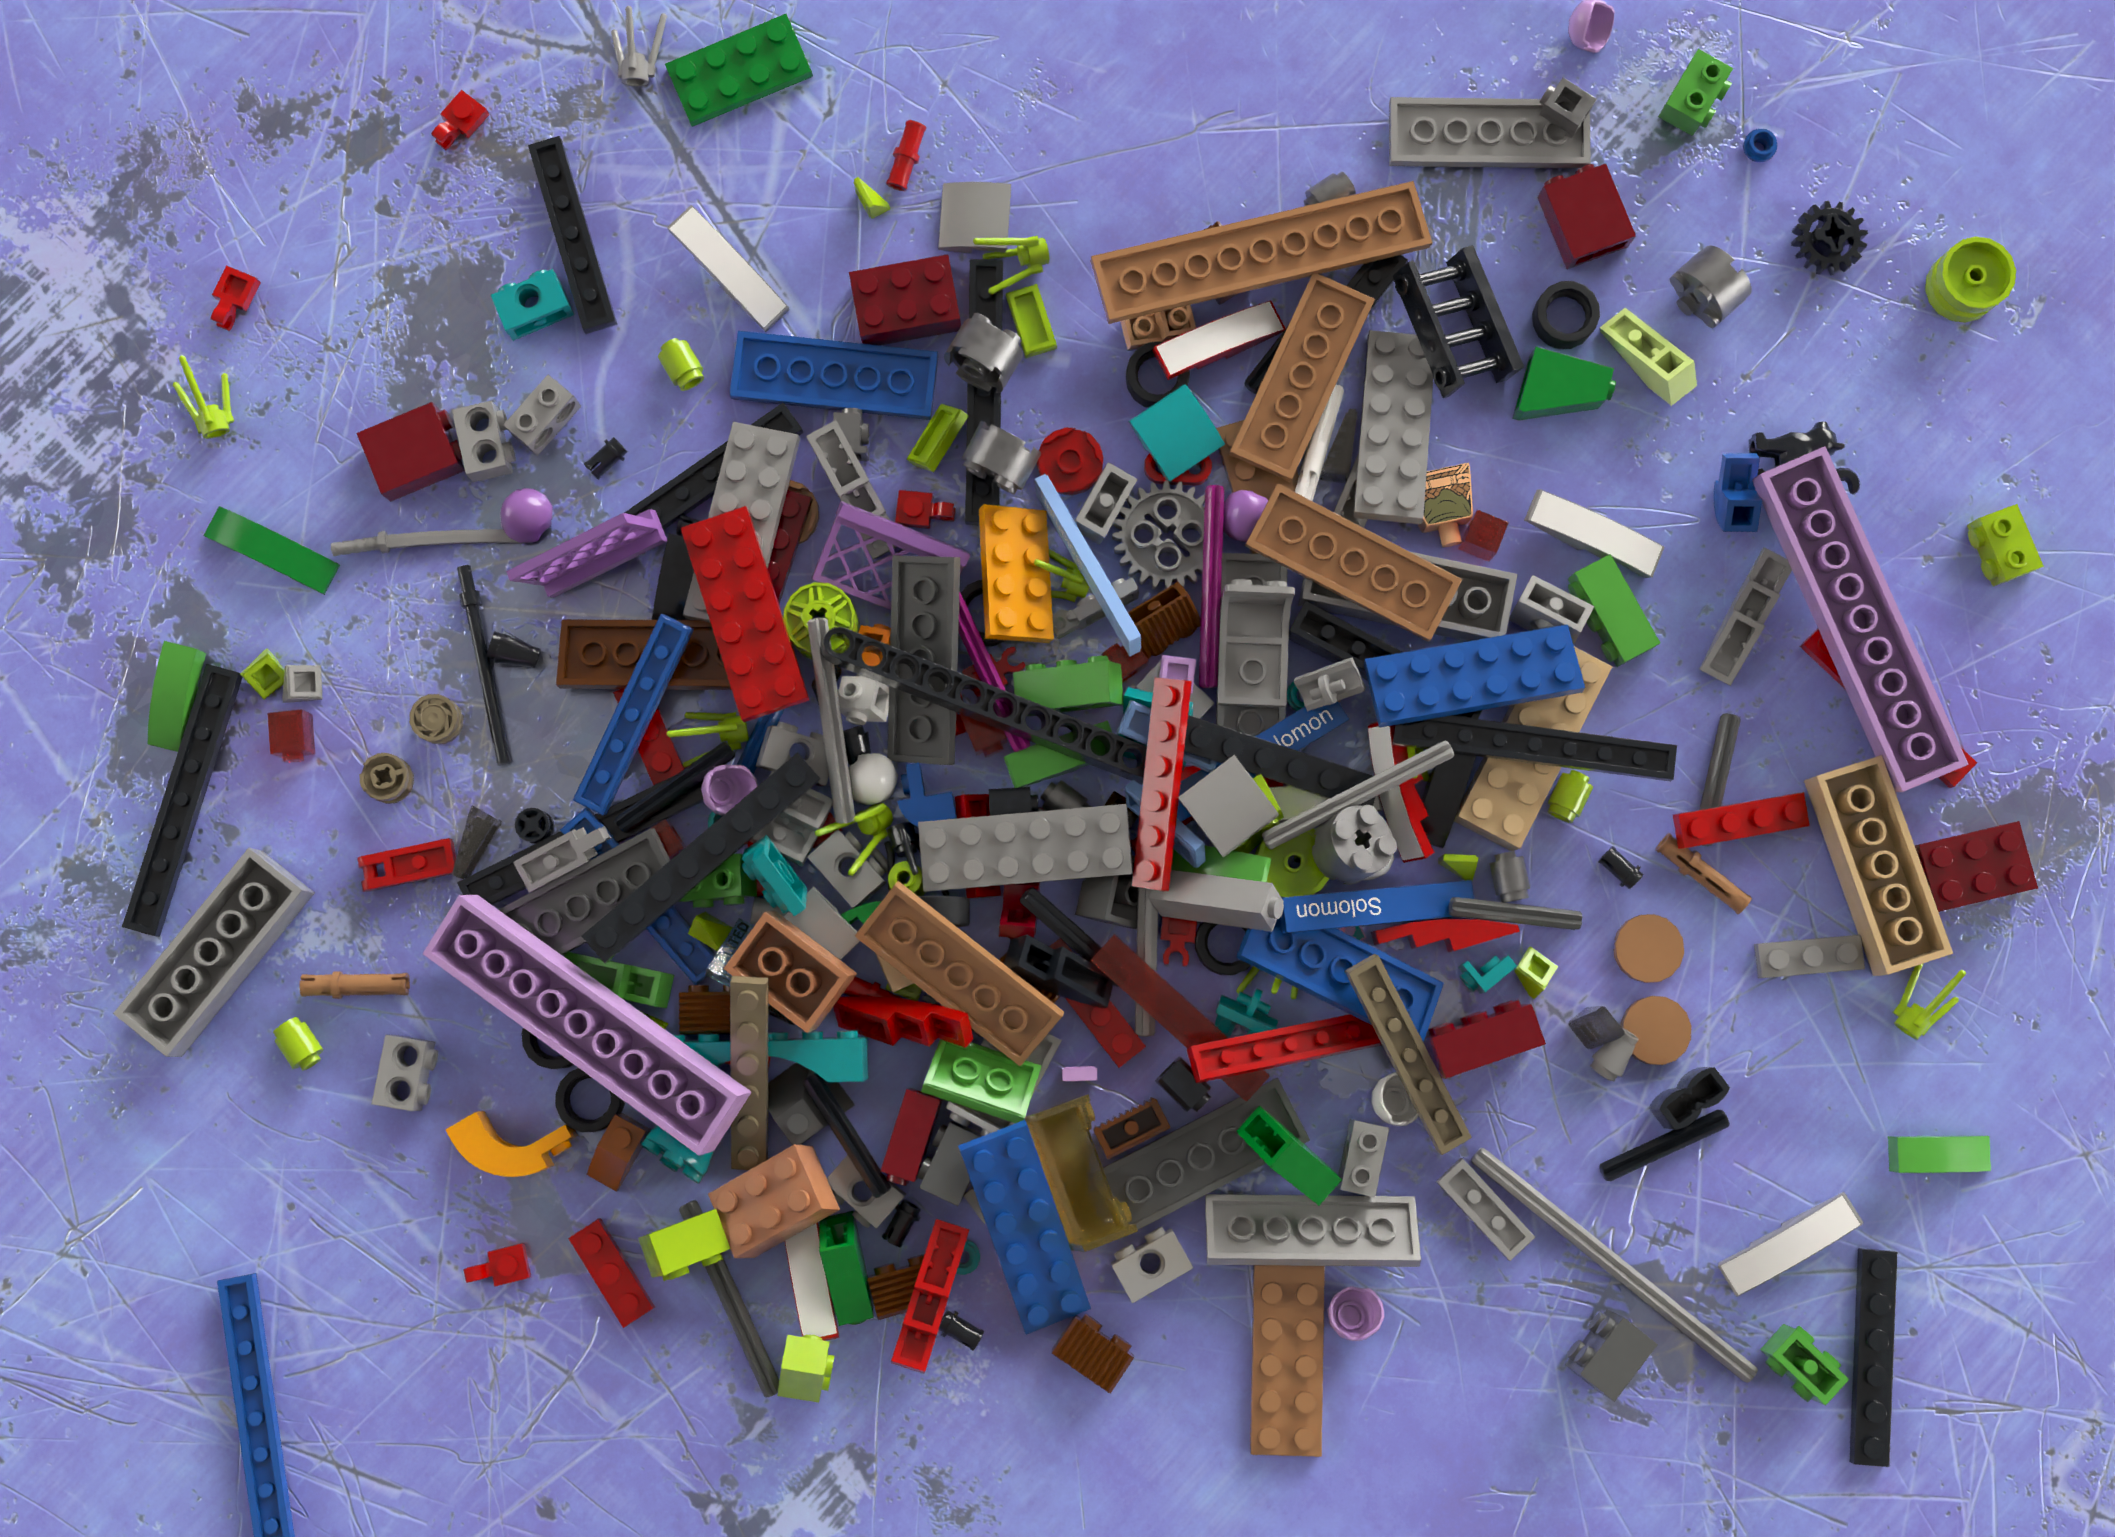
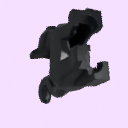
[1749,421,1860,494]

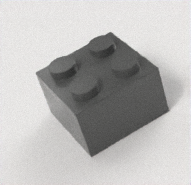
[917,1120,982,1206]
[1565,1309,1658,1402]

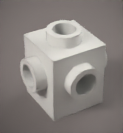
[838,674,889,725]

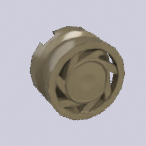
[409,694,464,744]
[359,753,414,804]

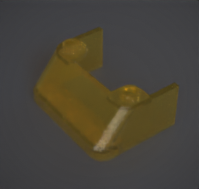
[1024,1094,1138,1252]

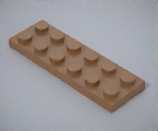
[1229,273,1375,482]
[1245,484,1463,642]
[855,881,1064,1066]
[1250,1265,1325,1457]

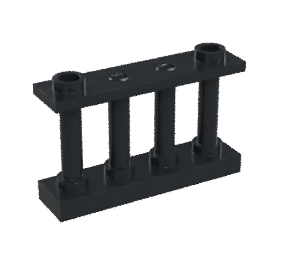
[1392,245,1524,398]

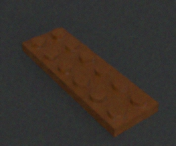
[556,619,732,690]

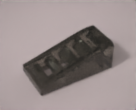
[1319,409,1357,483]
[452,805,502,879]
[1568,1006,1625,1049]

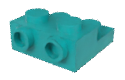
[742,835,807,916]

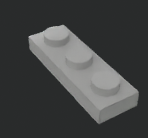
[1754,935,1865,978]
[1436,1158,1535,1261]

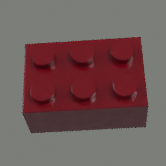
[849,254,961,345]
[1915,821,2038,912]
[1423,1000,1546,1079]

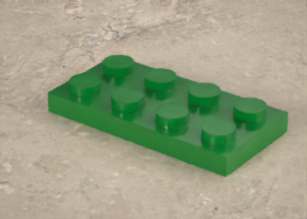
[665,14,813,127]

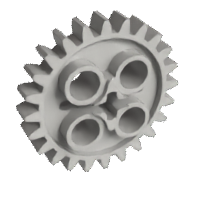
[1112,480,1205,590]

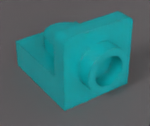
[1458,955,1517,994]

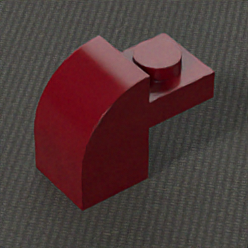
[999,882,1040,940]

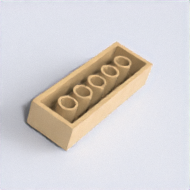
[1454,647,1613,851]
[1804,755,1953,976]

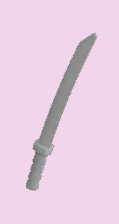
[331,529,523,556]

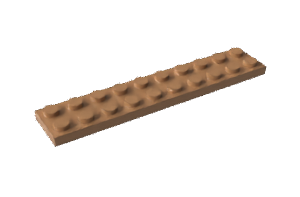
[1090,181,1432,324]

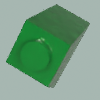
[1512,347,1616,420]
[1236,1105,1342,1206]
[819,1211,874,1326]

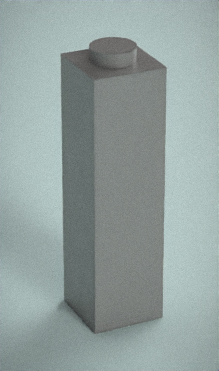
[1149,870,1284,932]

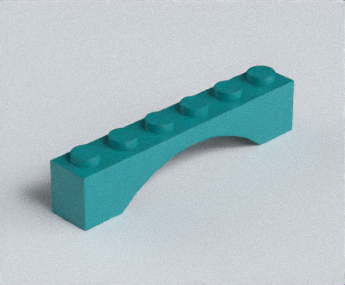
[673,1030,869,1082]

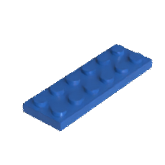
[730,331,939,420]
[1364,624,1585,728]
[1236,918,1444,1042]
[958,1120,1091,1335]

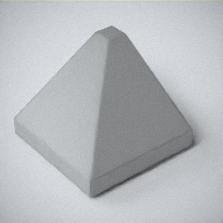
[282,665,323,703]

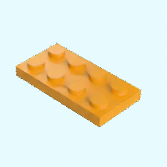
[979,504,1054,643]

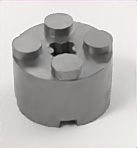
[1669,245,1752,328]
[944,313,1023,393]
[962,421,1041,495]
[1312,805,1397,885]

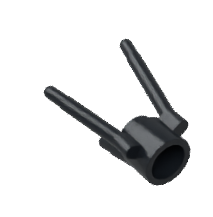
[884,822,950,896]

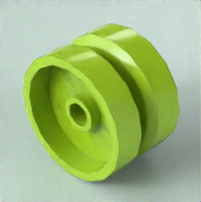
[1925,236,2016,323]
[1255,828,1329,898]

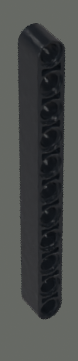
[821,627,1147,785]

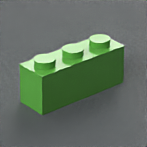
[1568,554,1660,667]
[1013,656,1124,716]

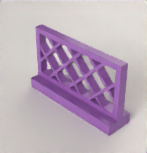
[812,501,971,610]
[506,509,667,598]

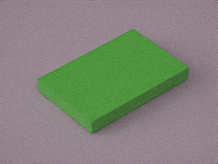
[921,1039,1042,1123]

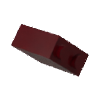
[1537,163,1636,269]
[357,402,465,502]
[880,1088,943,1186]

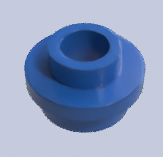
[1743,129,1777,162]

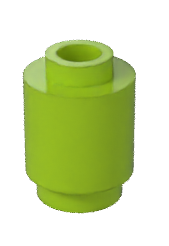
[658,338,704,391]
[1547,770,1593,823]
[888,861,927,896]
[273,1017,324,1071]

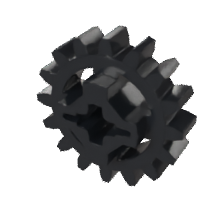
[1791,201,1868,276]

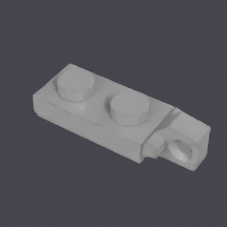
[1053,577,1139,639]
[513,826,611,893]

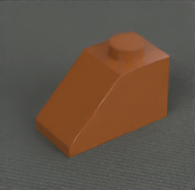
[586,1113,652,1192]

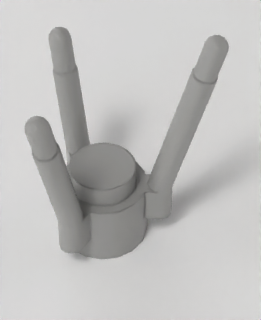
[611,6,667,86]

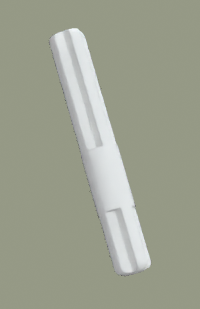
[1295,384,1344,501]

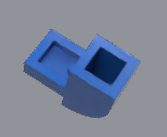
[1714,453,1762,532]
[897,762,957,829]

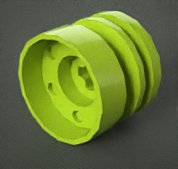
[783,582,860,660]

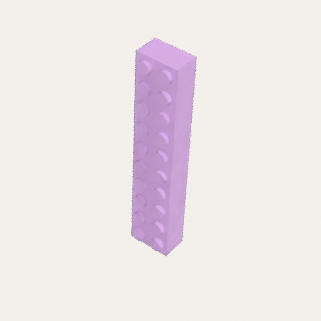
[1752,446,1969,793]
[423,895,752,1156]

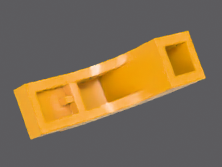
[445,1111,578,1177]

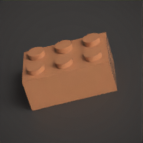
[723,910,857,1033]
[708,1144,840,1258]

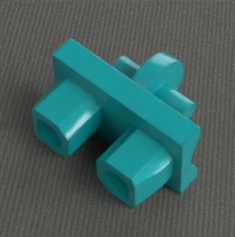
[1214,988,1278,1036]

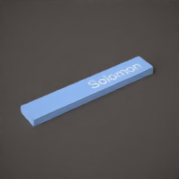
[1035,474,1141,656]

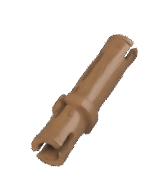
[1656,833,1752,914]
[299,971,410,999]

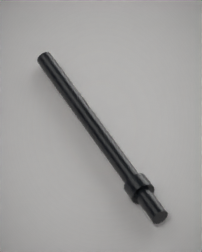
[457,565,511,766]

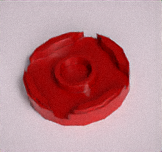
[1037,427,1104,496]

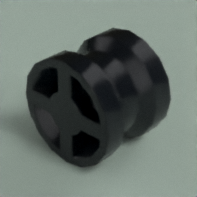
[515,808,555,844]

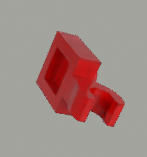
[431,90,490,150]
[210,265,261,331]
[895,490,956,529]
[463,1243,531,1287]

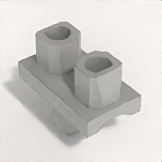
[1294,657,1366,712]

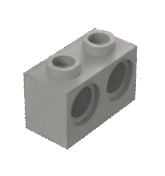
[503,374,581,456]
[452,400,516,482]
[371,1035,438,1111]

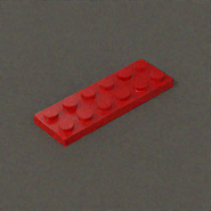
[681,506,810,722]

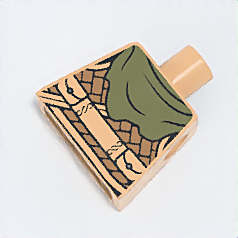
[1418,463,1473,547]

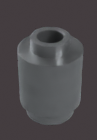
[1304,172,1356,206]
[1040,780,1092,811]
[1489,851,1530,903]

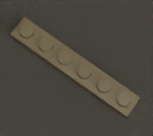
[1345,954,1472,1155]
[730,976,768,1170]

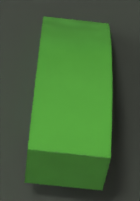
[147,641,207,752]
[1004,720,1112,788]
[1171,845,1271,882]
[564,952,675,1009]
[1888,1136,1991,1173]

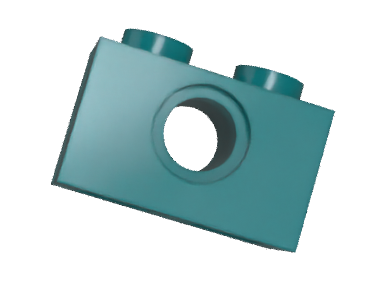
[490,269,575,341]

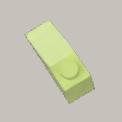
[1600,308,1697,406]

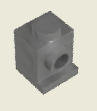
[1539,78,1597,139]
[833,408,869,461]

